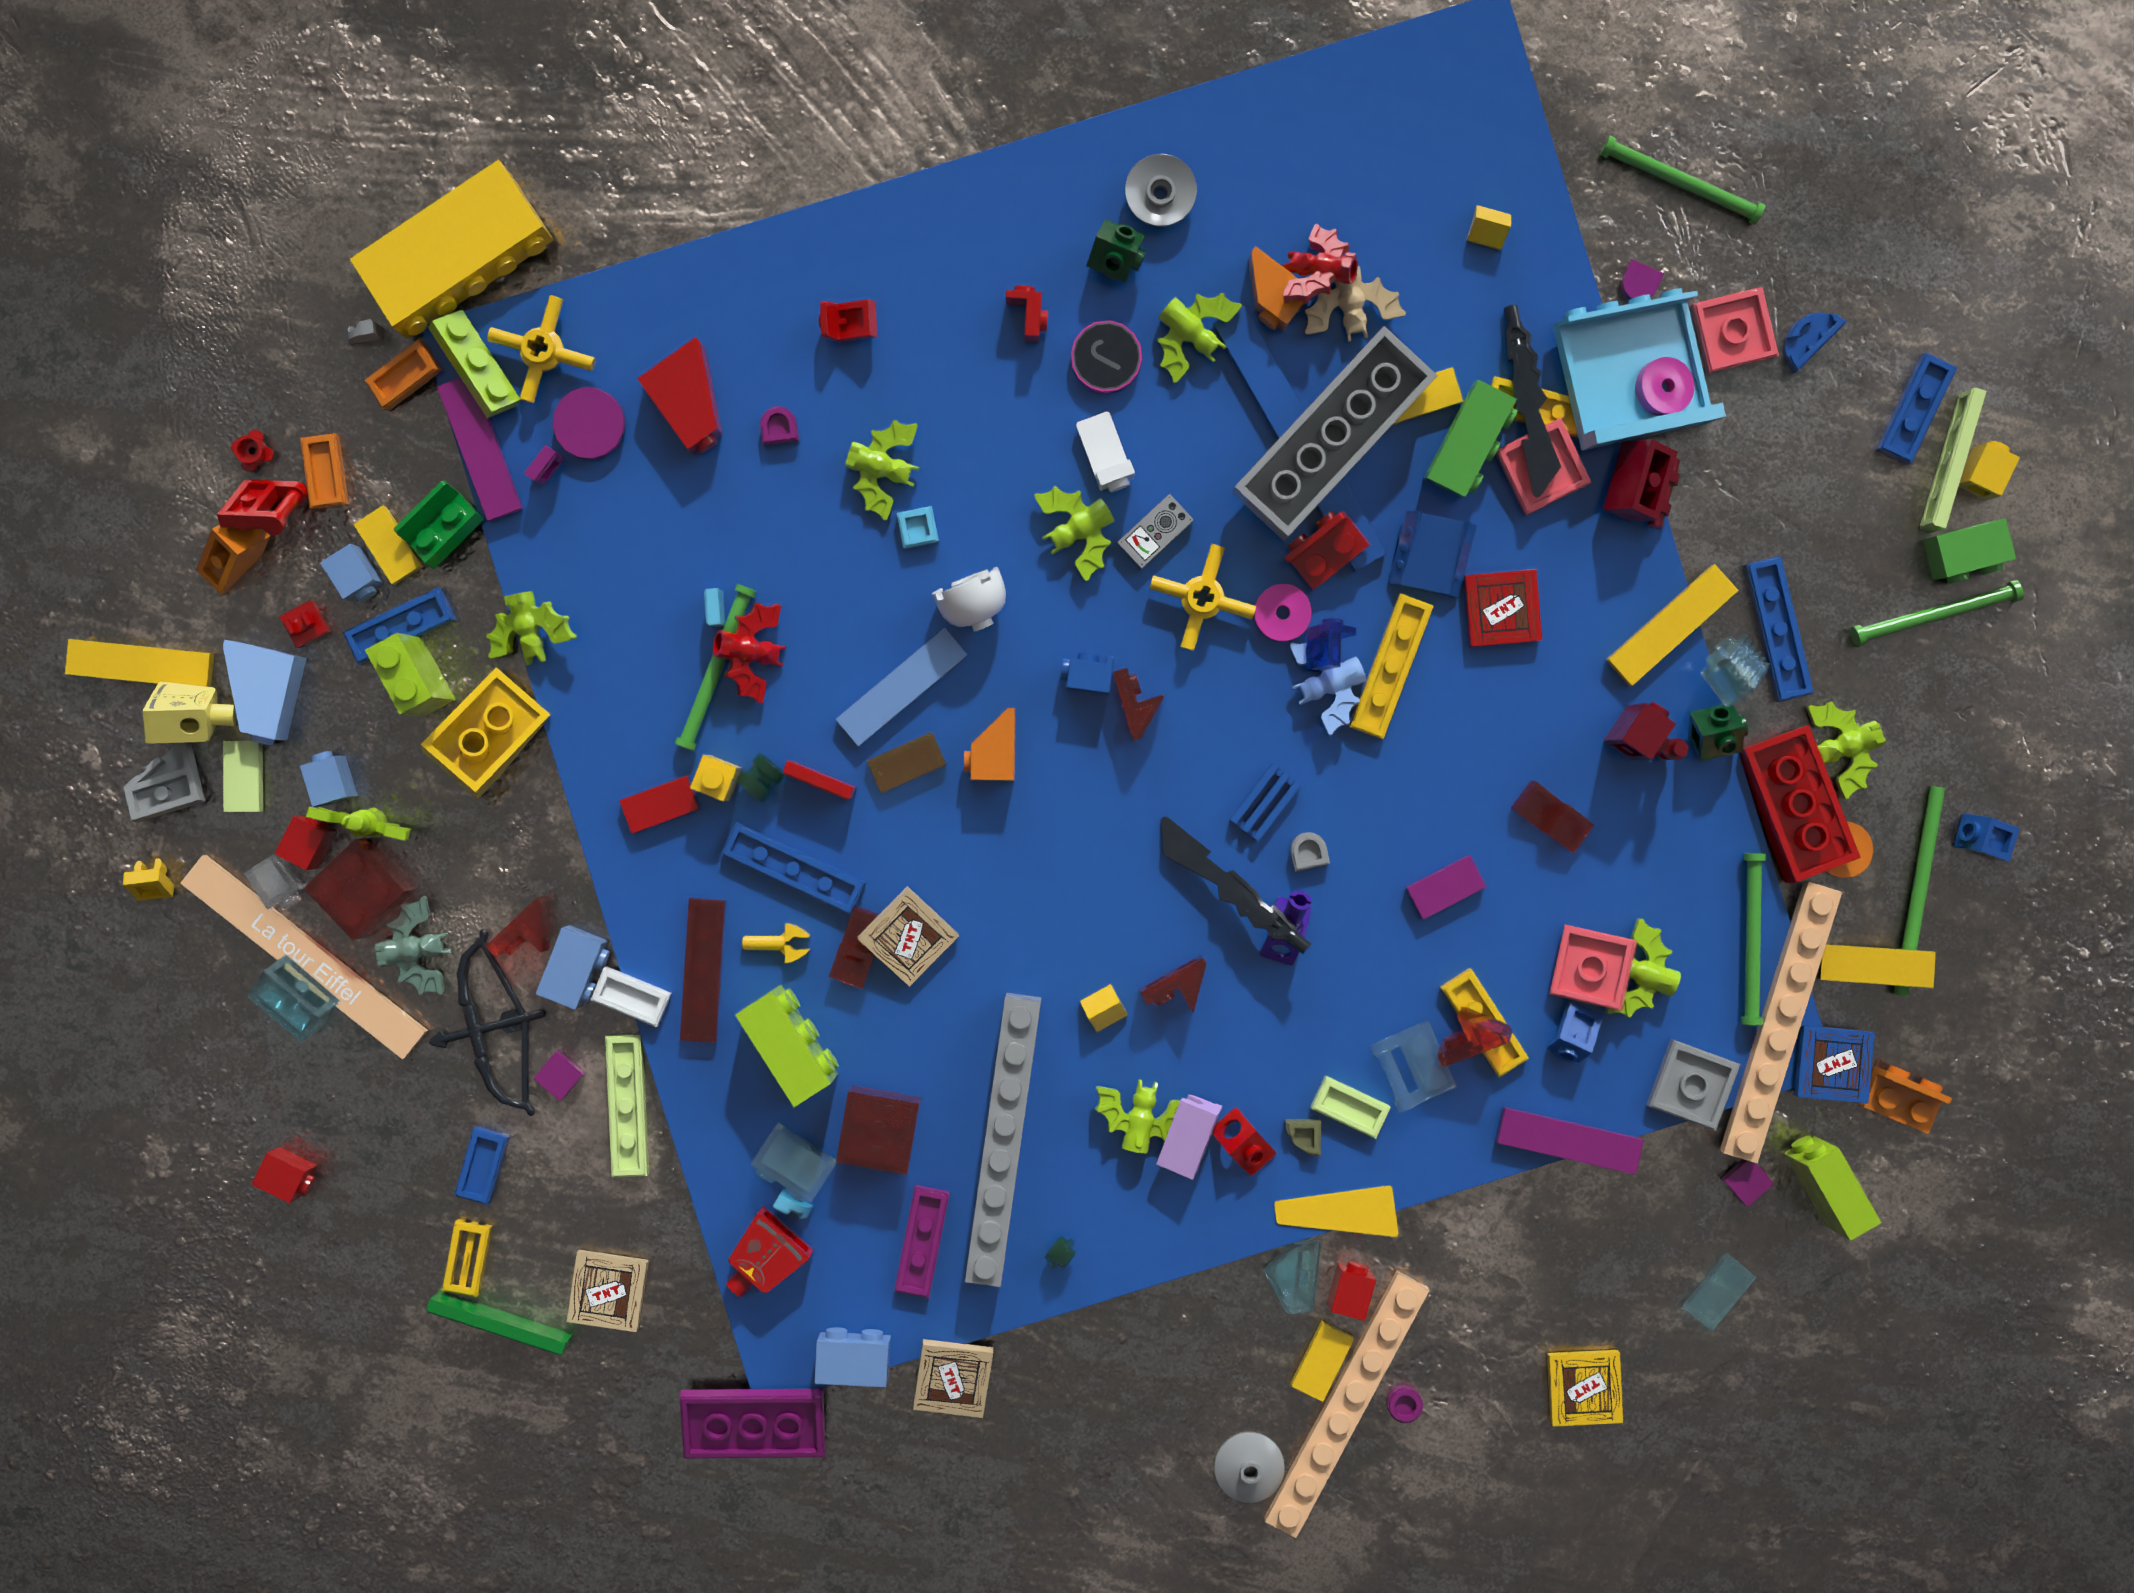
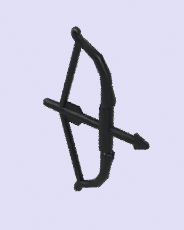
[429,929,546,1116]

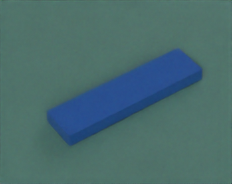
[1743,556,1814,702]
[721,822,866,915]

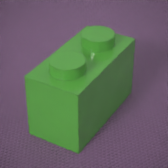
[1923,518,2016,584]

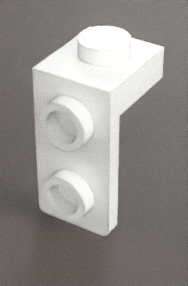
[1076,412,1135,492]

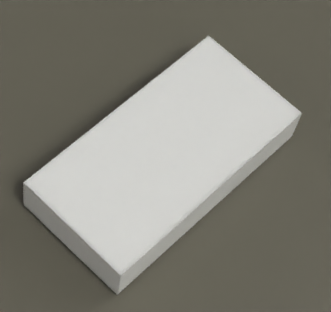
[591,966,672,1027]

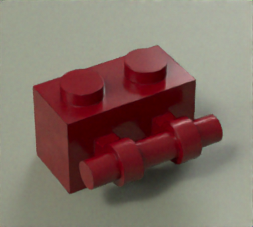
[1603,439,1681,529]
[1603,702,1689,760]

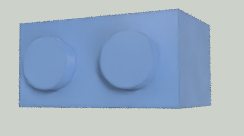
[536,925,610,1010]
[815,1327,891,1387]

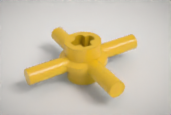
[487,295,596,403]
[1149,544,1256,651]

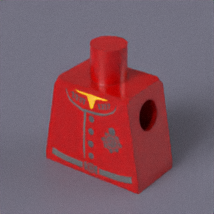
[726,1205,813,1297]

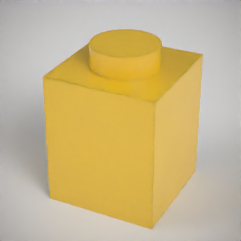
[1958,441,2020,500]
[690,755,743,801]

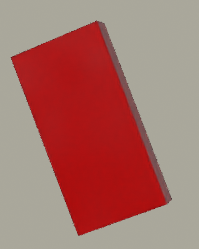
[782,760,857,800]
[619,776,700,834]

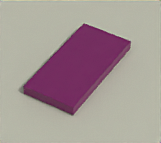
[680,1389,826,1458]

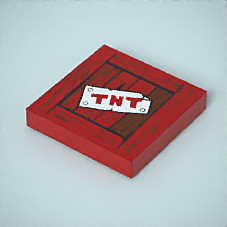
[1463,569,1542,647]

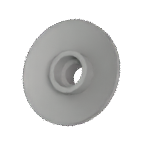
[1125,154,1197,227]
[1214,1432,1285,1503]

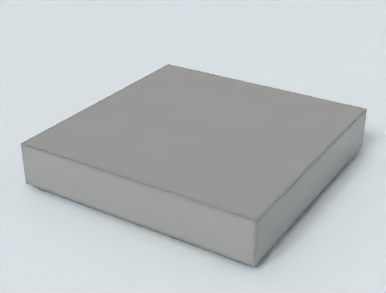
[1646,1038,1741,1131]

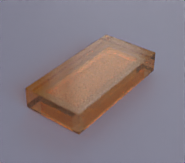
[867,732,947,793]

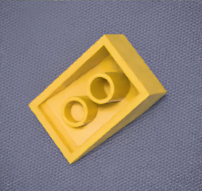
[420,667,550,800]

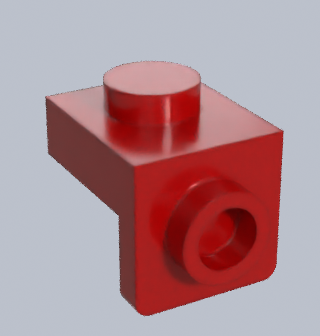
[1005,285,1048,343]
[818,299,877,343]

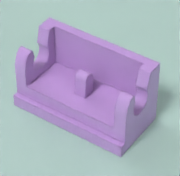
[1156,1095,1223,1180]

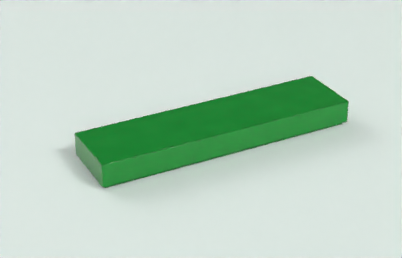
[426,1291,574,1356]

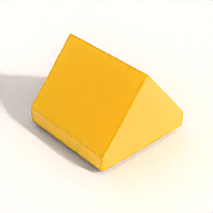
[1466,205,1511,250]
[1080,984,1128,1032]

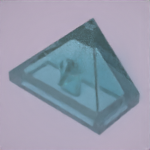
[1263,1240,1321,1314]

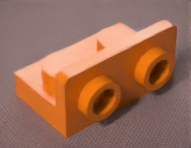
[1859,1065,1952,1134]

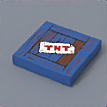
[1793,1025,1875,1103]

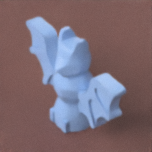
[1290,638,1367,736]

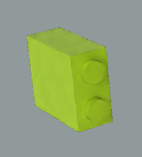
[365,633,456,717]
[1784,1136,1882,1241]

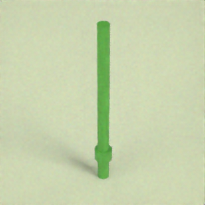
[1894,786,1945,997]

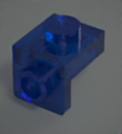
[1306,618,1357,672]

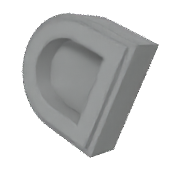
[1290,832,1330,872]

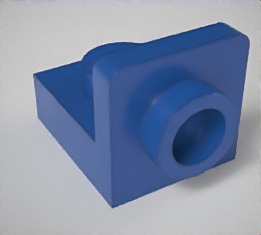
[1954,813,2020,862]
[1547,1001,1603,1063]

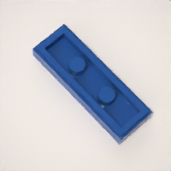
[1875,352,1958,465]
[342,587,457,665]

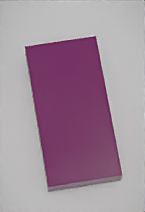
[1405,855,1486,919]

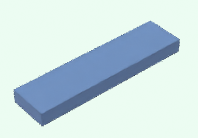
[836,628,968,747]

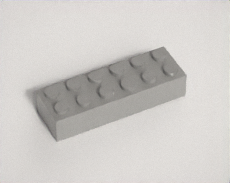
[1232,326,1438,541]

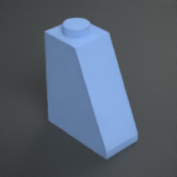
[223,640,306,745]

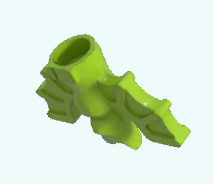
[1158,293,1242,383]
[845,420,920,520]
[1034,486,1115,582]
[486,591,577,665]
[1806,701,1886,799]
[306,807,411,841]
[1605,918,1681,1018]
[1095,1079,1180,1154]

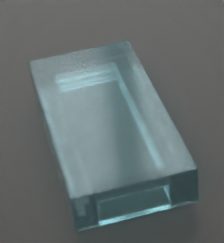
[1682,1252,1757,1331]

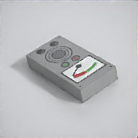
[1117,494,1194,569]

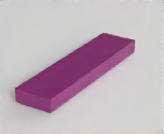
[437,378,524,522]
[1495,1107,1644,1175]

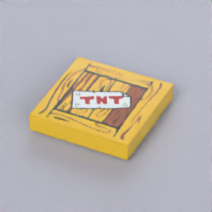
[1547,1350,1623,1426]

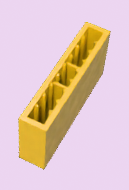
[350,159,554,339]

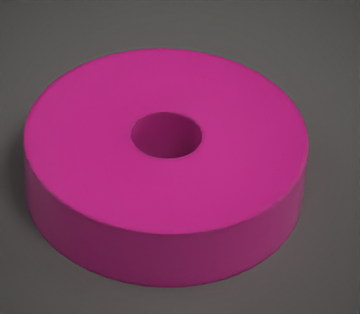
[1635,357,1695,416]
[1254,584,1312,642]

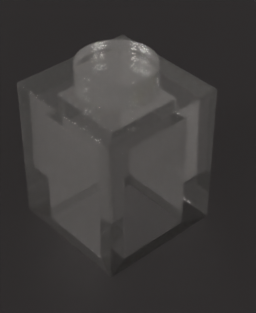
[244,854,309,910]

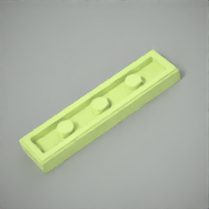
[1920,387,1987,532]
[605,1034,649,1178]

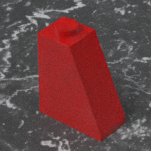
[637,337,722,454]

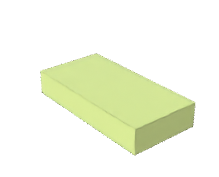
[223,741,264,812]
[1310,1075,1391,1139]

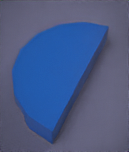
[1783,312,1847,374]

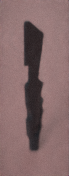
[1504,305,1561,498]
[1161,817,1312,954]

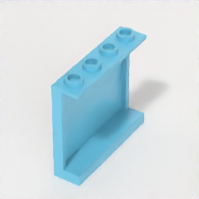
[1552,288,1726,451]

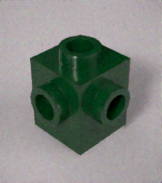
[1086,219,1146,282]
[1688,702,1748,761]

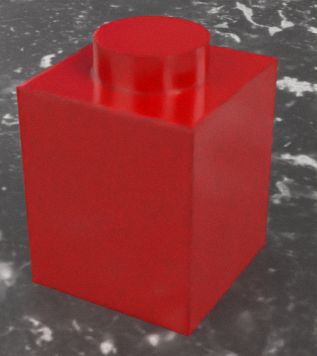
[274,815,337,870]
[251,1147,317,1203]
[1326,1261,1376,1321]

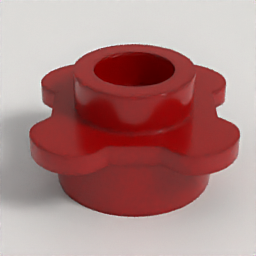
[231,430,274,472]

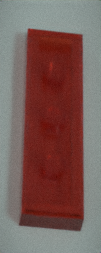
[680,898,726,1043]

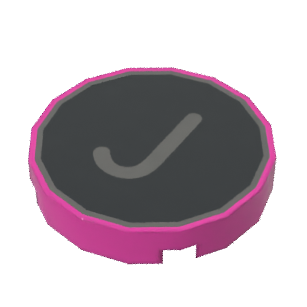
[1071,320,1142,394]

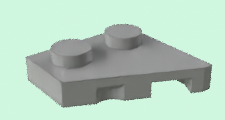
[123,742,206,823]

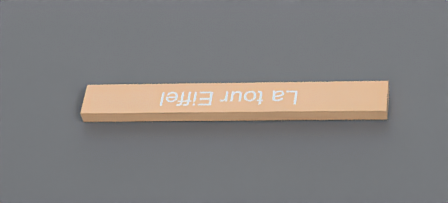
[181,855,428,1059]

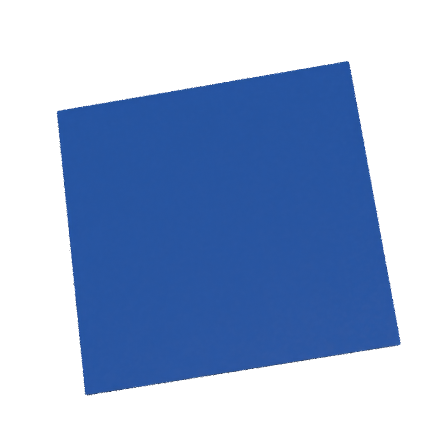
[422,0,1822,1389]

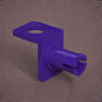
[1260,890,1312,965]

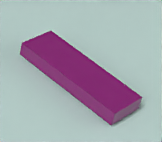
[894,1185,950,1298]

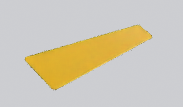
[1274,1186,1399,1237]

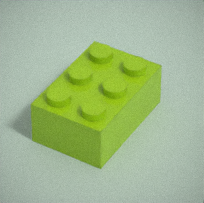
[735,985,839,1107]

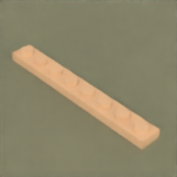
[1719,881,1842,1164]
[1264,1270,1430,1538]

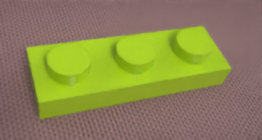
[428,310,521,418]

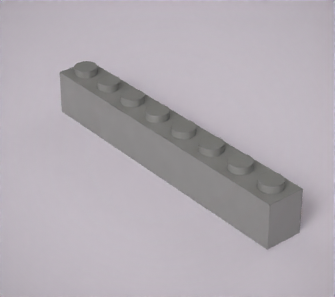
[965,993,1041,1287]

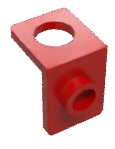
[1212,1108,1276,1176]

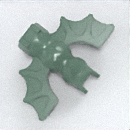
[374,896,452,995]

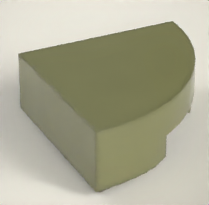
[1284,1119,1321,1157]

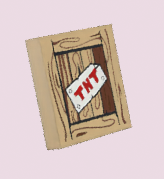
[858,886,959,987]
[567,1250,649,1332]
[913,1339,993,1418]

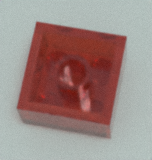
[303,838,417,940]
[836,1085,922,1175]

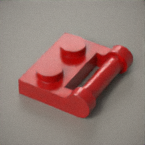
[217,480,308,536]

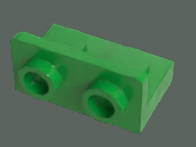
[394,480,484,570]

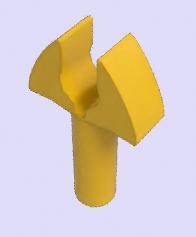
[742,923,810,963]

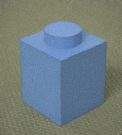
[320,544,384,603]
[300,751,358,807]

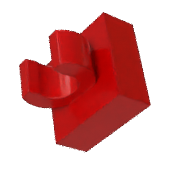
[279,600,332,649]

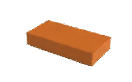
[365,339,443,411]
[300,433,349,510]

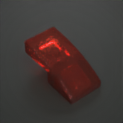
[1510,780,1594,854]
[829,905,879,989]

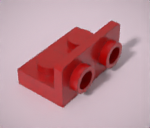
[1284,511,1371,590]

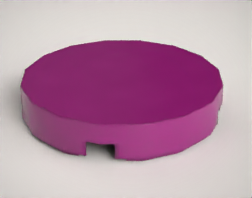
[553,387,626,460]

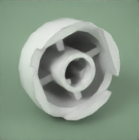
[932,567,1006,631]

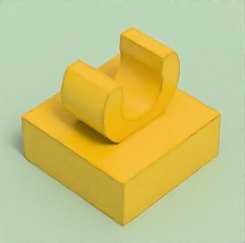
[123,859,174,902]

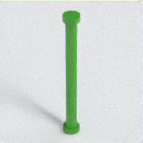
[1600,135,1765,225]
[1850,580,2024,647]
[675,584,757,751]
[1741,853,1766,1025]

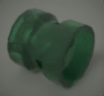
[736,752,786,802]

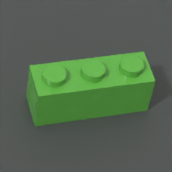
[1423,379,1518,498]

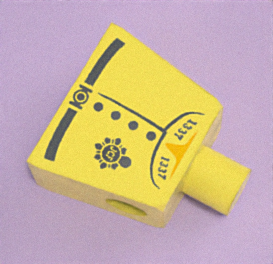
[143,682,237,744]

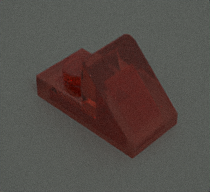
[1113,668,1165,741]
[485,895,550,957]
[1139,955,1207,1012]
[1437,1007,1513,1068]

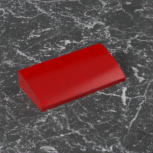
[1739,725,1861,884]

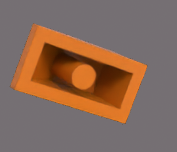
[1248,246,1305,331]
[196,525,270,595]
[964,708,1016,780]

